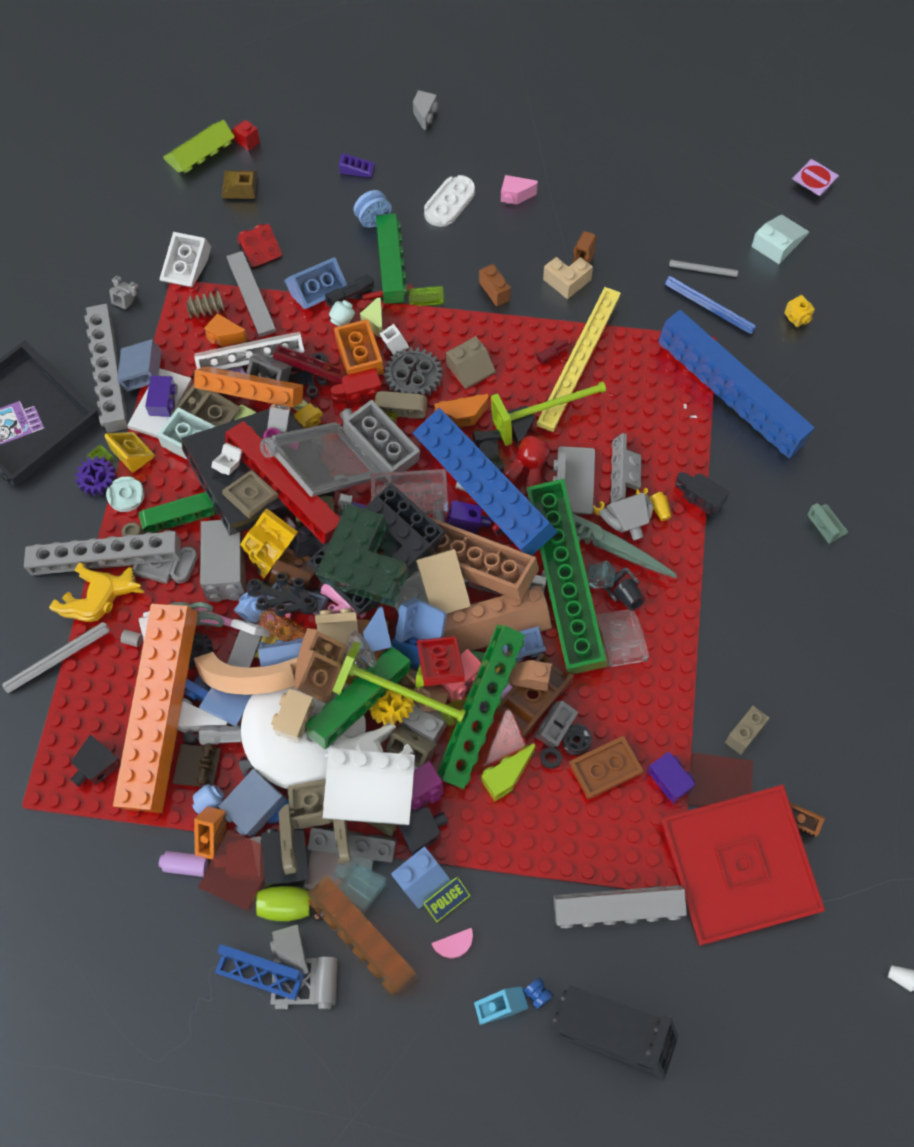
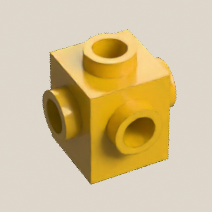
[784,295,815,327]

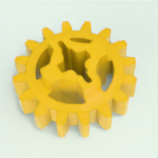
[370,690,415,726]

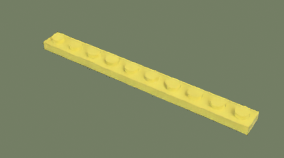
[537,287,621,432]

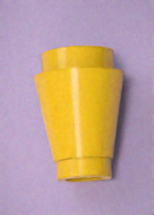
[649,492,672,521]

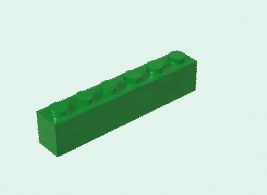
[376,214,407,304]
[306,647,410,750]

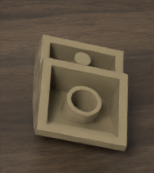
[174,384,241,426]

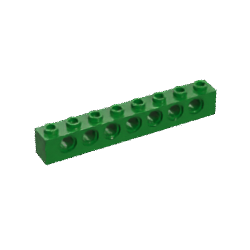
[437,625,525,789]

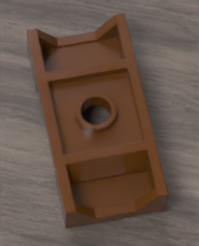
[493,653,574,741]

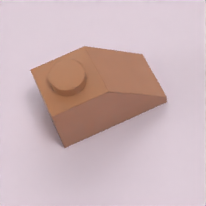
[509,660,552,691]

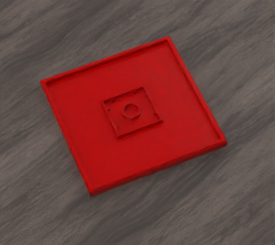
[661,784,825,946]

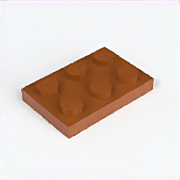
[569,736,644,800]

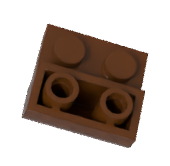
[269,548,316,591]

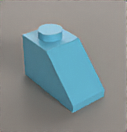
[474,986,529,1025]

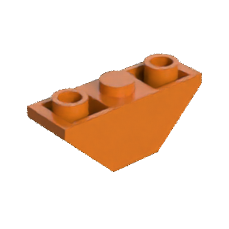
[434,394,489,428]

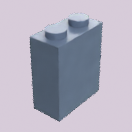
[117,339,162,391]
[218,769,287,838]

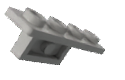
[610,433,641,503]

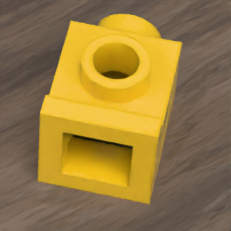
[294,403,323,429]

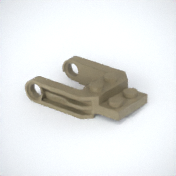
[279,779,351,875]

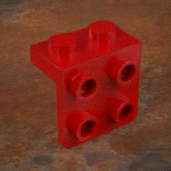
[236,224,282,267]

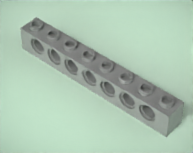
[84,304,128,433]
[24,530,181,575]

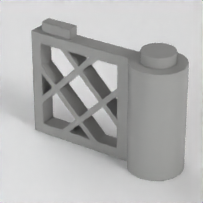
[271,957,338,1010]

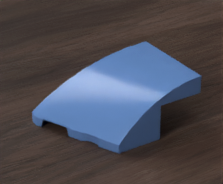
[200,688,253,727]

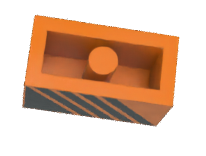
[194,806,226,860]

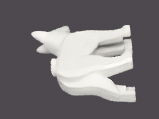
[323,722,417,770]

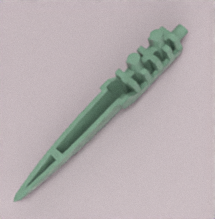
[572,513,677,578]

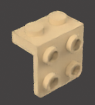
[315,608,359,652]

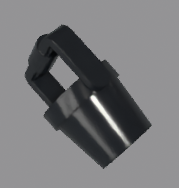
[604,568,645,611]

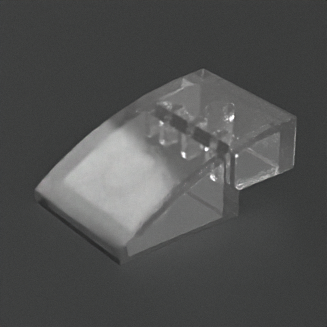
[596,609,649,667]

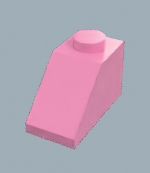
[501,175,538,204]

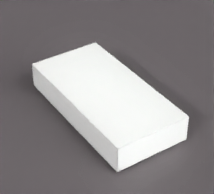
[231,619,271,637]

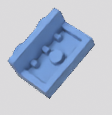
[503,626,546,662]

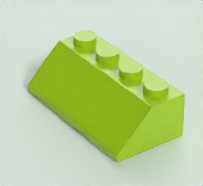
[163,120,234,173]

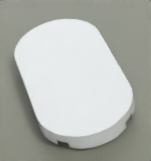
[424,175,475,227]

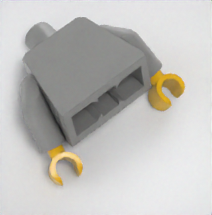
[593,488,654,541]

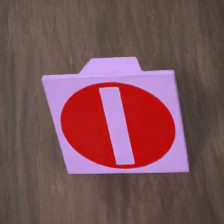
[793,159,839,196]

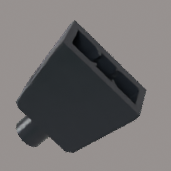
[70,734,121,787]
[397,807,448,856]

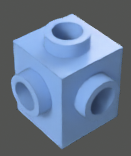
[234,592,266,623]

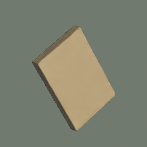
[416,549,471,614]

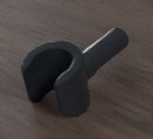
[183,731,199,745]

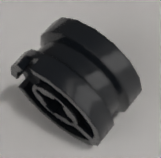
[562,724,592,756]

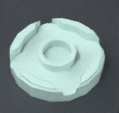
[106,477,145,512]

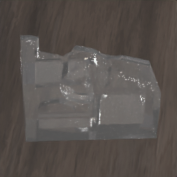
[340,629,377,669]

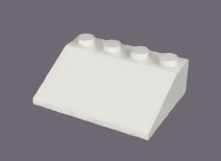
[323,748,415,825]

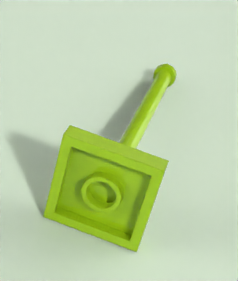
[491,382,606,446]
[333,641,465,722]

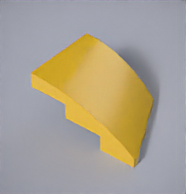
[240,508,298,578]

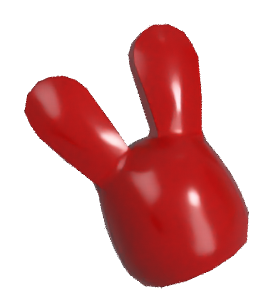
[503,436,550,491]

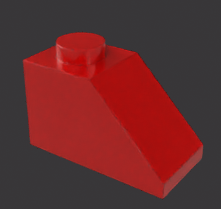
[230,120,260,151]

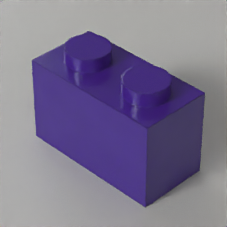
[145,375,178,417]
[647,752,696,804]

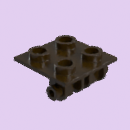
[173,743,221,787]

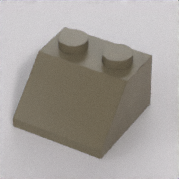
[446,336,496,389]

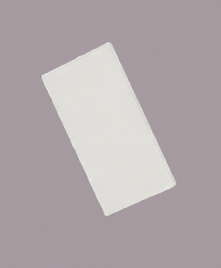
[127,369,192,438]

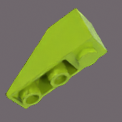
[481,743,535,801]

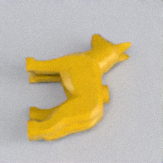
[49,562,144,622]

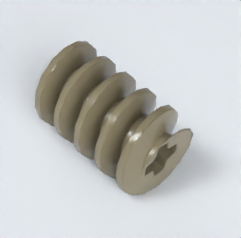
[186,291,225,319]

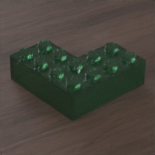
[316,503,409,607]

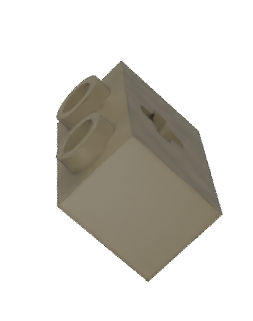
[725,706,769,755]
[386,725,437,768]

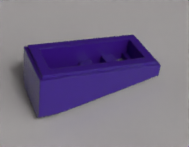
[339,153,375,178]

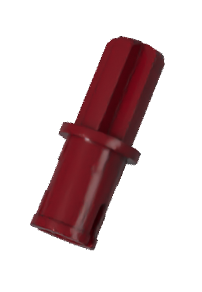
[536,340,570,365]

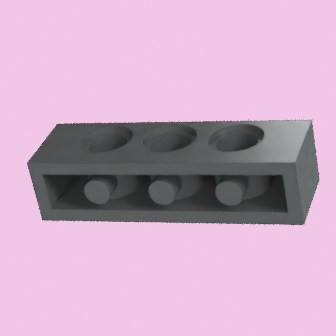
[308,826,398,863]

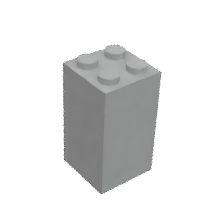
[200,520,246,602]

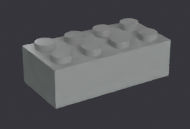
[343,400,420,482]

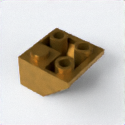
[222,171,258,199]

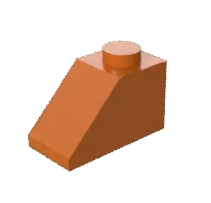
[204,314,248,346]

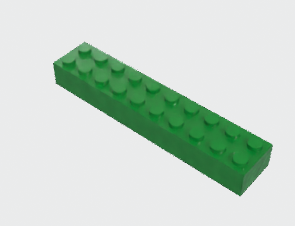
[526,479,608,674]

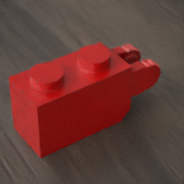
[330,368,382,404]

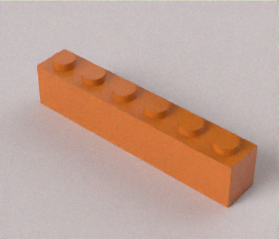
[194,366,303,407]

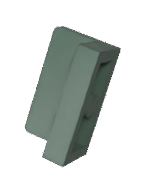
[807,503,848,544]

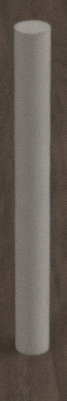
[669,260,738,277]

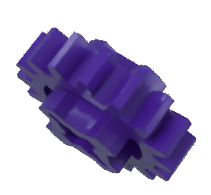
[75,456,117,496]

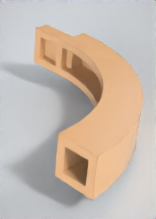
[194,652,298,695]

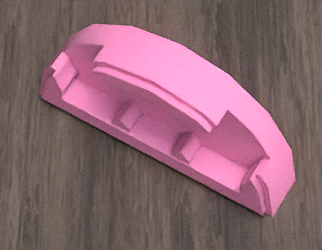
[431,928,473,959]

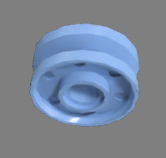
[354,190,392,228]

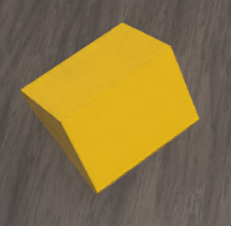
[105,432,155,473]

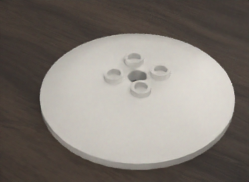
[241,683,366,789]

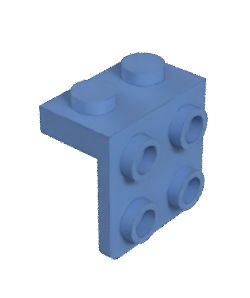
[395,598,447,643]

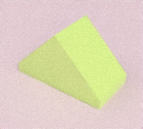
[360,298,383,337]

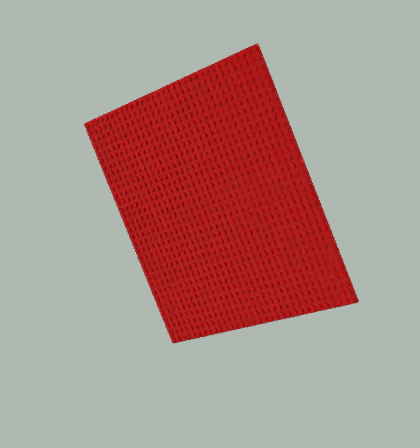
[22,282,717,889]

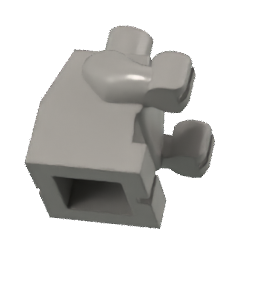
[109,275,138,310]

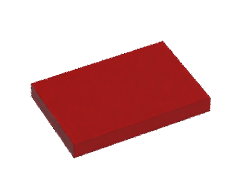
[417,636,465,686]

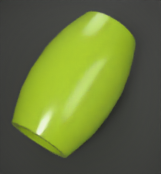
[256,886,310,921]

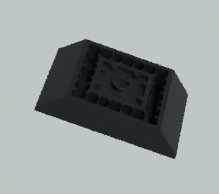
[306,483,446,615]

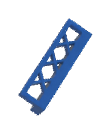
[215,944,305,1001]

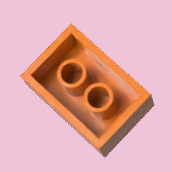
[334,319,384,375]

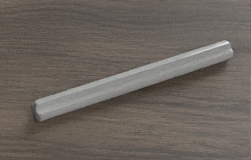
[2,622,110,693]

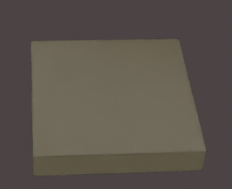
[222,470,278,518]

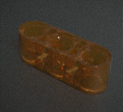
[259,609,307,642]

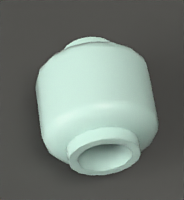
[329,300,355,326]

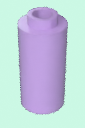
[159,851,209,877]

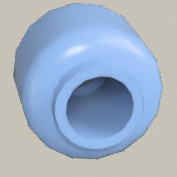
[192,784,224,814]

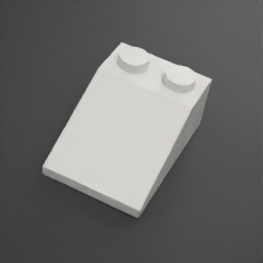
[159,232,211,287]

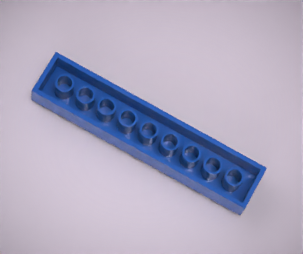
[658,310,815,459]
[413,408,558,556]

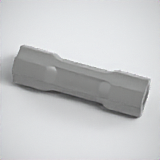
[199,726,242,745]

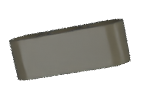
[375,391,428,418]

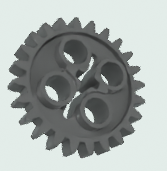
[385,347,443,396]

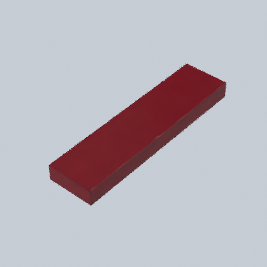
[272,345,345,384]

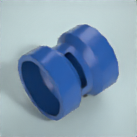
[523,977,554,1009]

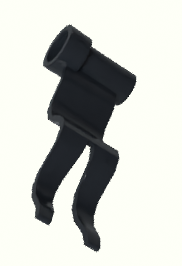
[472,430,504,473]

